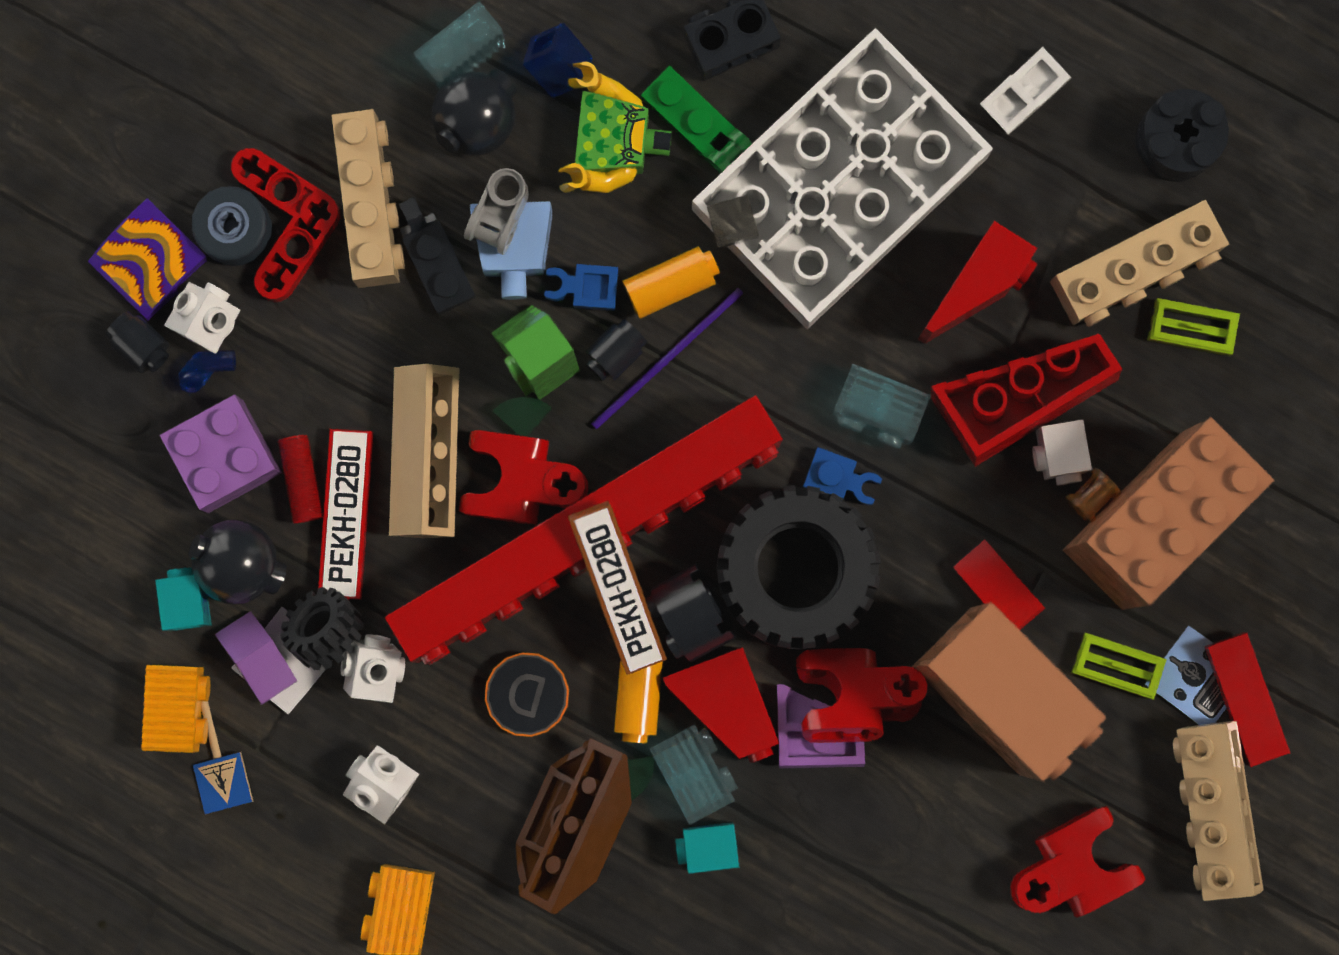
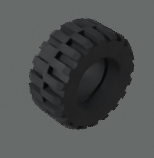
[717,485,881,650]

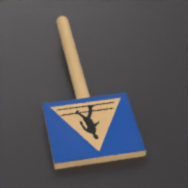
[193,701,253,814]

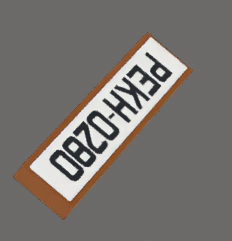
[567,501,667,675]

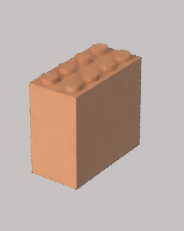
[1063,417,1274,610]
[912,602,1106,781]

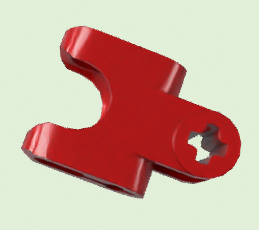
[458,430,589,525]
[796,648,928,743]
[1010,806,1145,918]

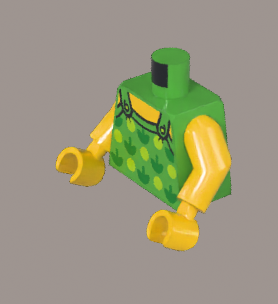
[559,61,672,193]

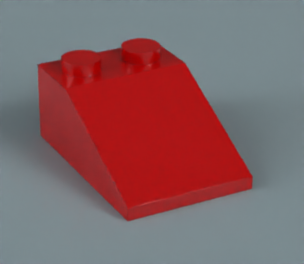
[917,221,1038,344]

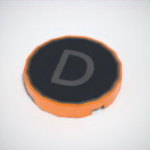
[485,652,569,737]

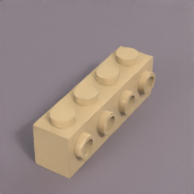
[332,109,404,288]
[1050,199,1229,327]
[389,364,459,538]
[1173,720,1264,901]

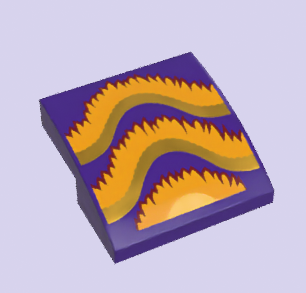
[88,198,207,321]

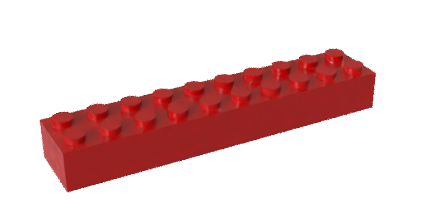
[385,395,783,665]

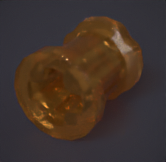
[1065,467,1122,523]

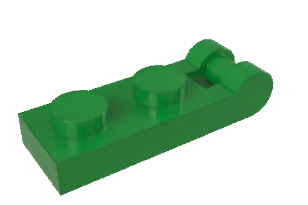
[641,65,752,174]

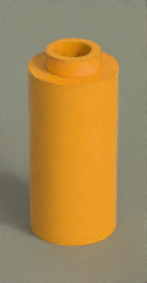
[622,246,720,319]
[614,660,663,743]

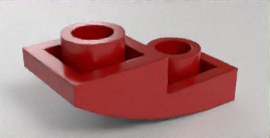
[953,540,1045,631]

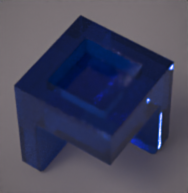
[523,22,592,97]

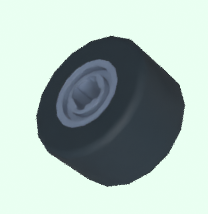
[192,187,272,266]

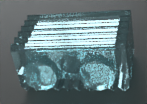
[414,2,506,90]
[832,364,931,448]
[649,724,738,825]

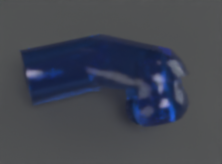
[178,350,236,394]

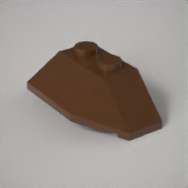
[516,738,632,914]

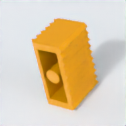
[141,665,210,753]
[361,864,435,955]

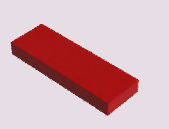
[1204,632,1290,767]

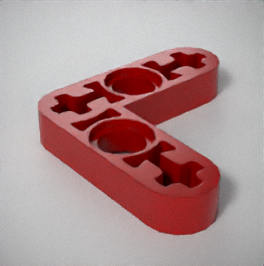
[231,148,340,302]

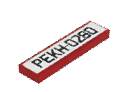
[318,429,373,600]

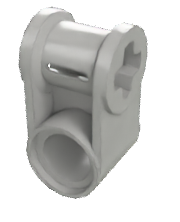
[464,168,529,255]

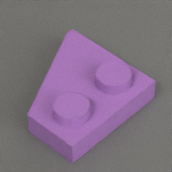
[777,684,865,768]

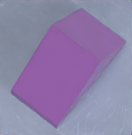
[215,611,298,705]

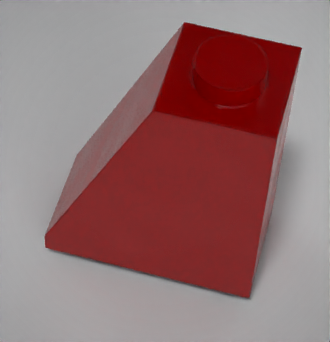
[663,647,779,763]

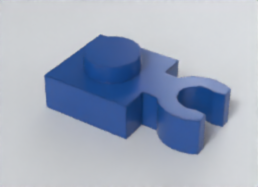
[544,264,619,311]
[802,447,882,506]

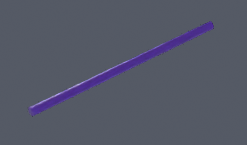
[591,288,743,429]

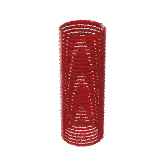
[277,435,323,523]

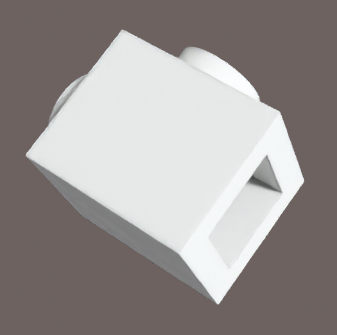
[1032,420,1092,485]

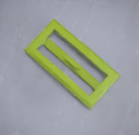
[1148,298,1240,356]
[1071,633,1167,700]

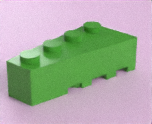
[491,304,580,400]

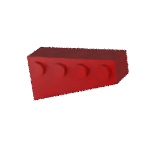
[930,334,1122,467]

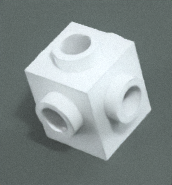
[164,282,240,354]
[341,634,405,703]
[343,745,419,824]

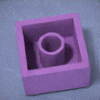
[160,395,282,513]

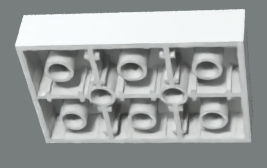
[692,28,993,329]

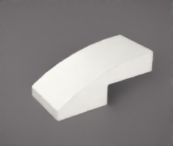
[980,47,1071,135]

